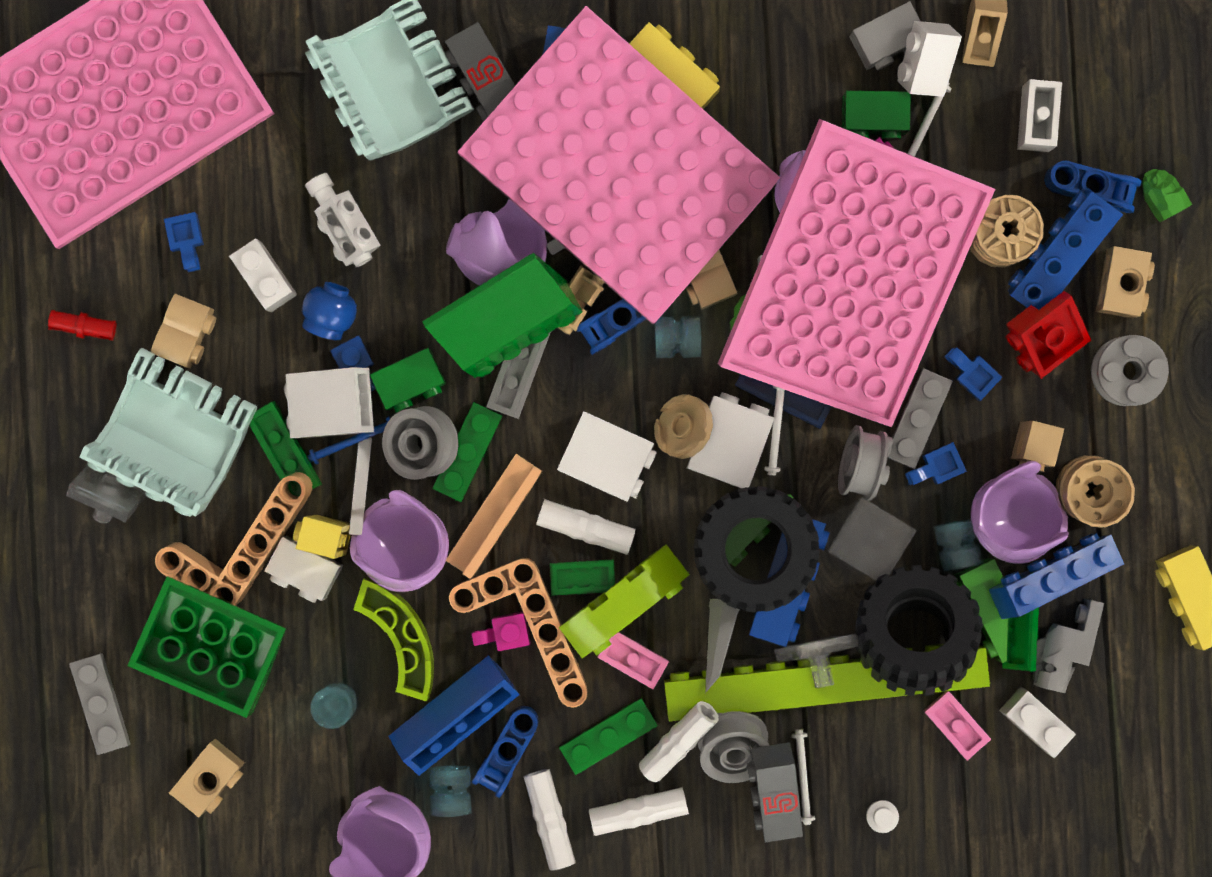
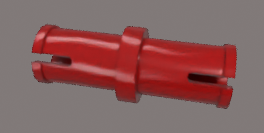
[48,310,117,341]

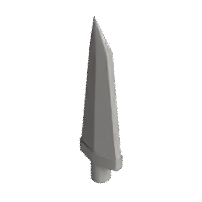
[705,599,740,693]

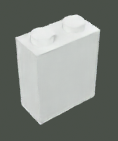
[284,367,374,438]
[686,392,774,488]
[557,411,657,502]

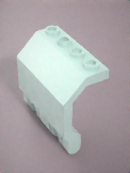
[305,0,474,160]
[80,348,257,517]

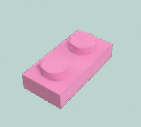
[597,632,669,689]
[923,691,991,761]

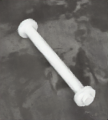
[907,83,951,157]
[764,386,785,475]
[791,729,815,825]

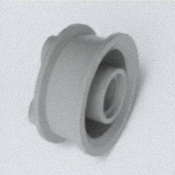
[1091,335,1169,406]
[382,406,458,480]
[838,425,893,501]
[698,711,770,783]

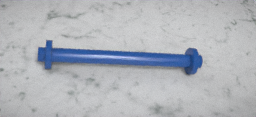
[307,417,390,465]

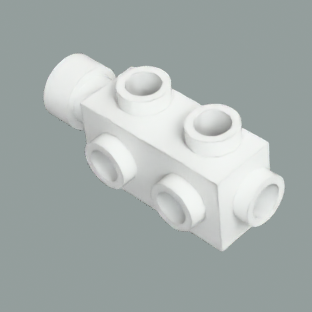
[305,173,381,267]

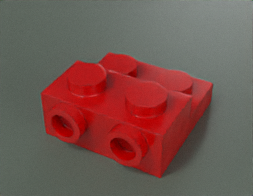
[1005,291,1091,379]

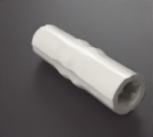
[536,499,636,555]
[639,701,719,782]
[524,769,576,870]
[589,787,689,836]

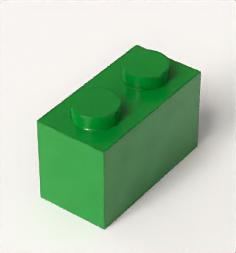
[842,91,910,140]
[370,348,446,413]

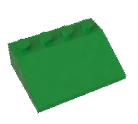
[422,253,583,378]
[127,576,287,718]

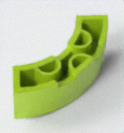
[559,544,690,658]
[353,577,434,702]

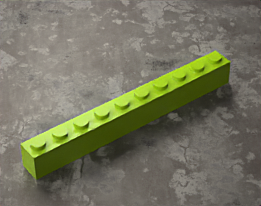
[664,644,990,721]

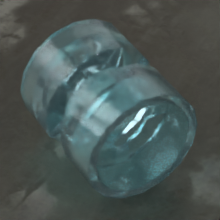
[655,316,701,358]
[934,519,983,571]
[311,682,358,729]
[429,765,472,817]

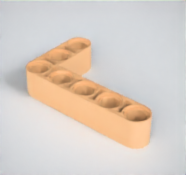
[155,472,312,606]
[449,558,587,708]

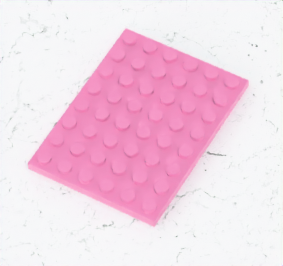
[0,0,275,249]
[457,6,780,324]
[718,119,995,427]

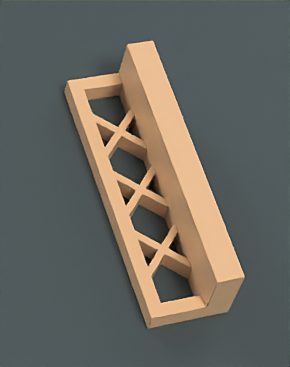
[446,454,543,579]

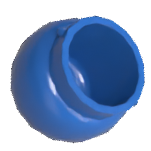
[302,282,357,340]

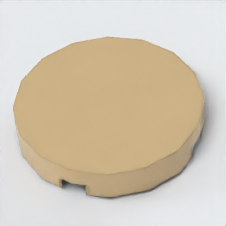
[654,394,713,459]

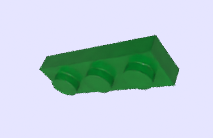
[249,401,323,496]
[432,402,503,502]
[559,697,658,775]

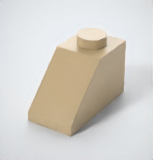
[962,0,1008,67]

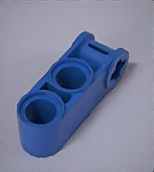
[1044,161,1142,213]
[577,299,647,355]
[472,706,539,799]

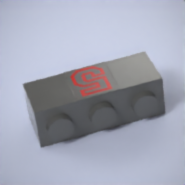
[445,22,515,122]
[747,742,803,843]

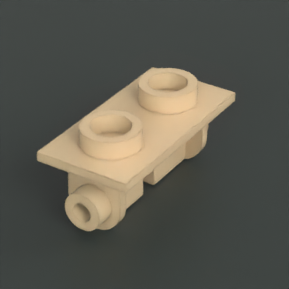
[558,266,604,335]

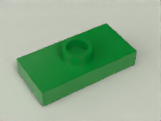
[550,559,615,595]
[1002,607,1039,671]

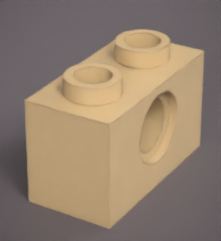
[1096,246,1155,319]
[1011,421,1064,471]
[169,739,245,817]

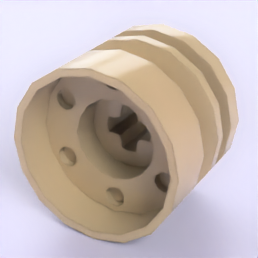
[970,195,1044,268]
[1056,455,1135,527]

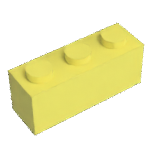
[629,22,720,109]
[293,515,351,559]
[1155,545,1212,651]

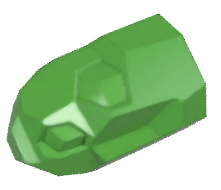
[1142,169,1192,222]

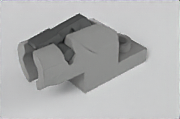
[1033,598,1104,693]

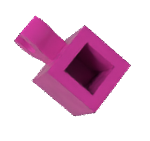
[472,611,531,651]

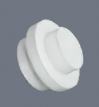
[866,800,899,833]

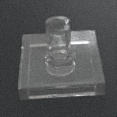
[66,465,146,523]
[828,497,917,581]
[774,633,859,688]

